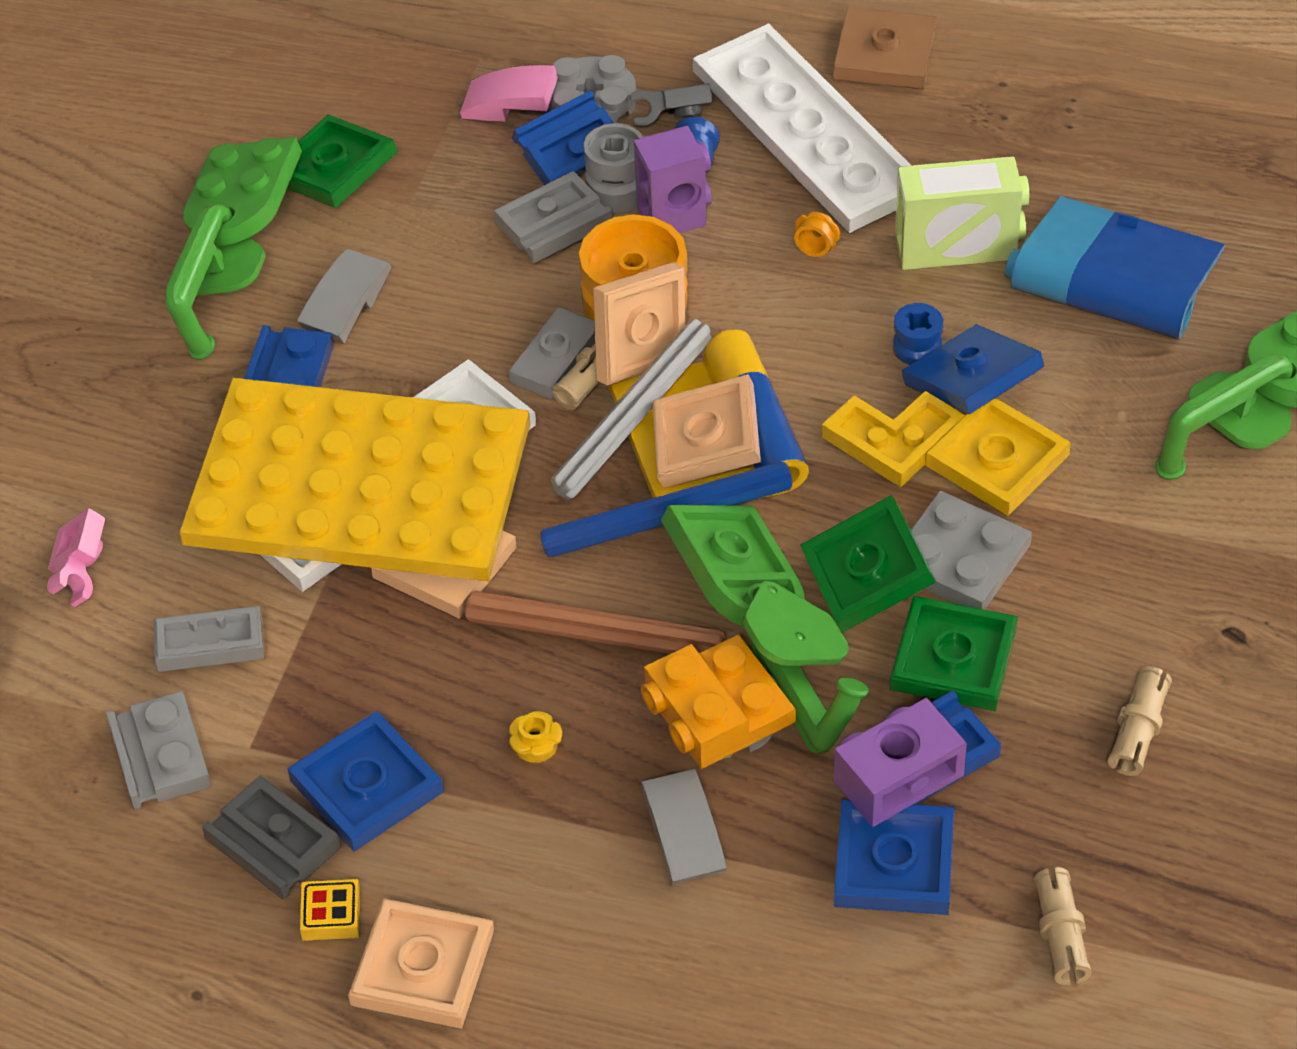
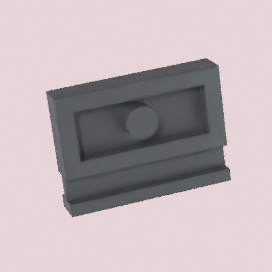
[202,775,341,900]

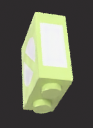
[895,157,1029,270]

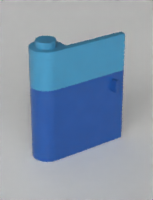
[1005,196,1225,339]

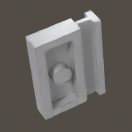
[494,171,612,264]
[106,691,212,810]

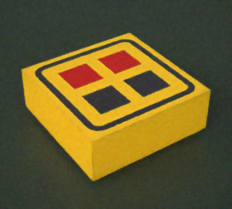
[300,879,360,941]

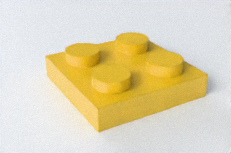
[926,398,1071,516]

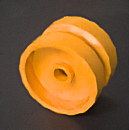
[579,214,688,321]

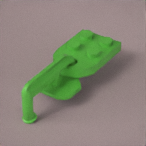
[165,137,302,360]
[1155,311,1297,480]
[661,505,868,754]

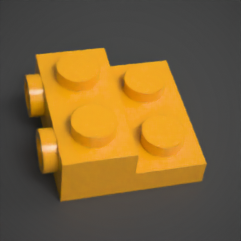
[641,634,796,769]

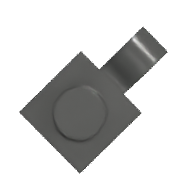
[629,83,712,126]

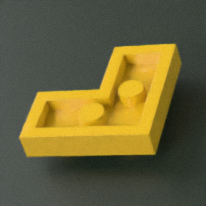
[822,391,965,488]

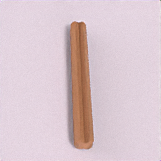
[465,591,725,654]

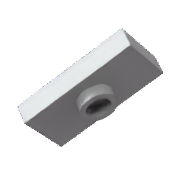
[509,307,595,400]
[153,606,265,672]

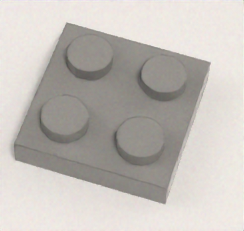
[911,490,1032,610]

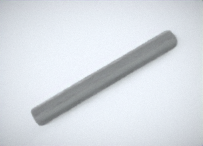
[550,319,711,500]

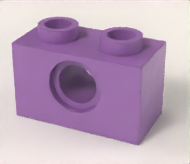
[634,125,712,233]
[834,697,967,827]

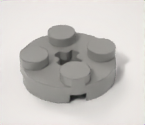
[547,55,637,123]

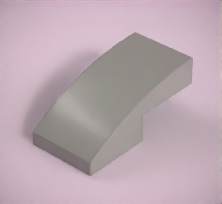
[297,249,392,344]
[641,769,727,886]

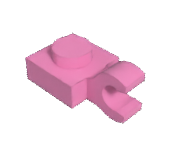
[47,508,105,607]

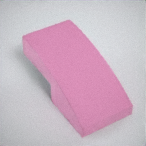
[460,65,558,122]

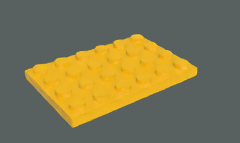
[180,378,530,582]

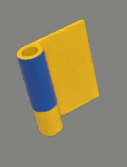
[608,330,809,499]

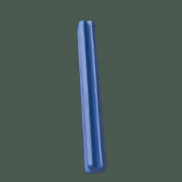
[540,462,792,557]

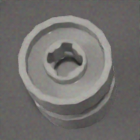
[583,123,643,214]

